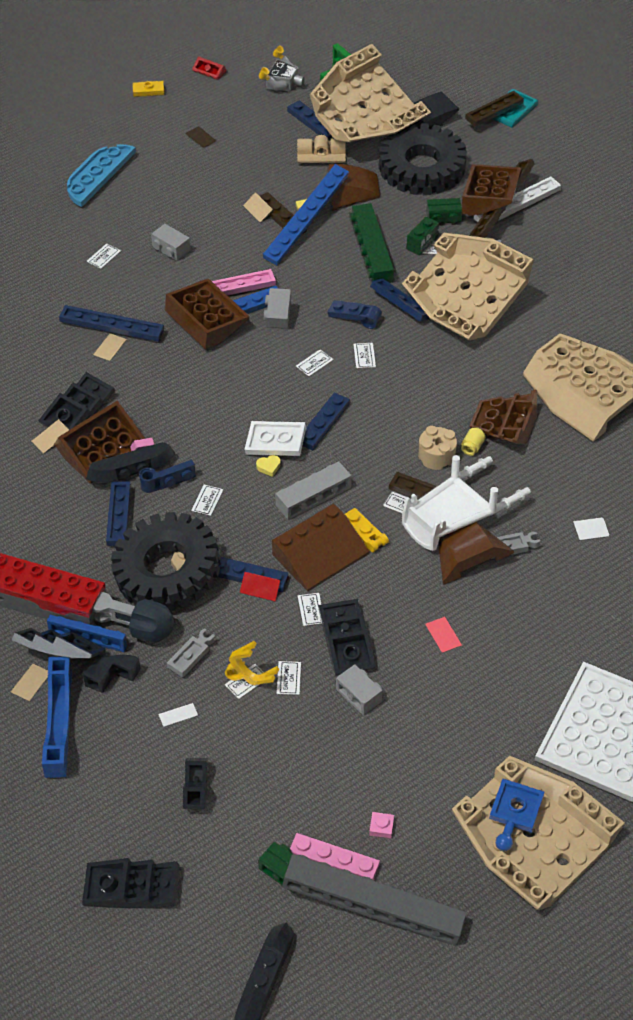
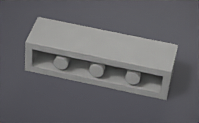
[275,461,352,520]

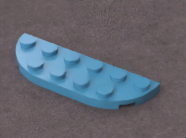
[67,144,136,207]

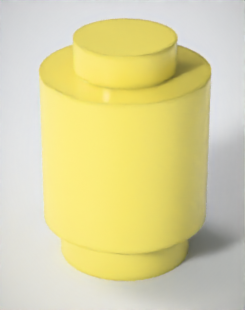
[461,428,486,456]

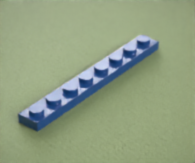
[263,164,349,266]

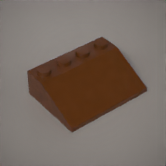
[462,164,521,216]
[165,278,250,349]
[54,400,145,483]
[272,503,369,591]

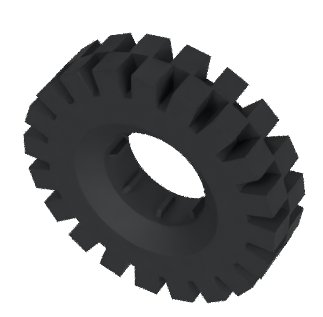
[379,123,467,195]
[111,512,221,611]

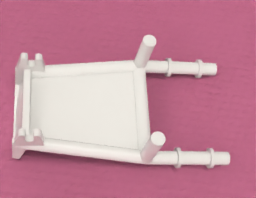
[402,455,531,551]

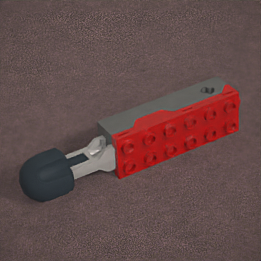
[0,553,174,642]

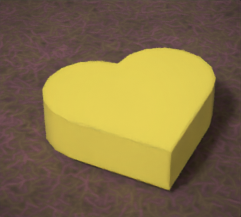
[256,455,280,477]

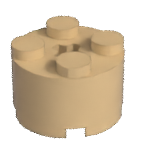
[418,426,457,470]

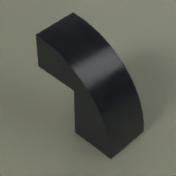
[83,654,141,693]
[183,758,208,809]

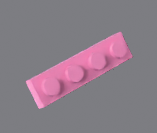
[212,269,276,295]
[290,833,380,880]

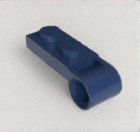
[327,300,382,329]
[139,459,196,493]

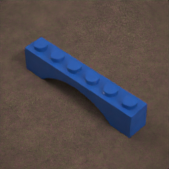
[42,657,72,778]

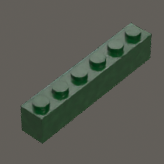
[349,203,394,283]

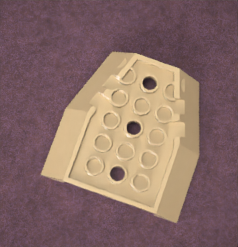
[310,44,431,142]
[402,233,534,340]
[523,333,633,442]
[452,756,625,910]

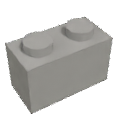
[151,224,191,261]
[264,288,291,328]
[336,664,383,716]

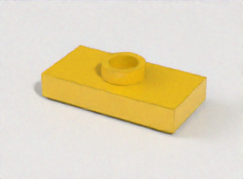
[133,81,164,97]

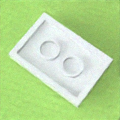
[245,421,306,456]

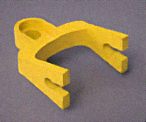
[225,641,279,685]

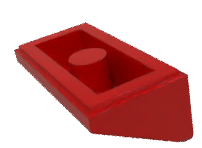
[192,57,227,80]

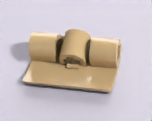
[297,135,346,163]

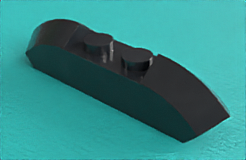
[86,442,175,482]
[234,922,294,1020]

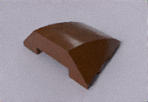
[327,164,380,211]
[470,390,537,444]
[438,522,514,585]

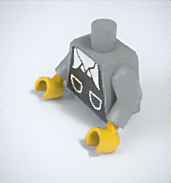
[259,45,305,91]

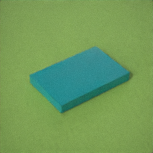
[493,89,538,128]

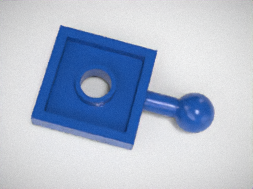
[489,779,544,851]

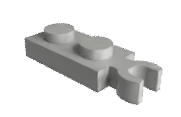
[491,532,540,559]
[167,629,215,677]

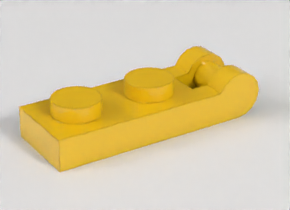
[345,508,389,552]

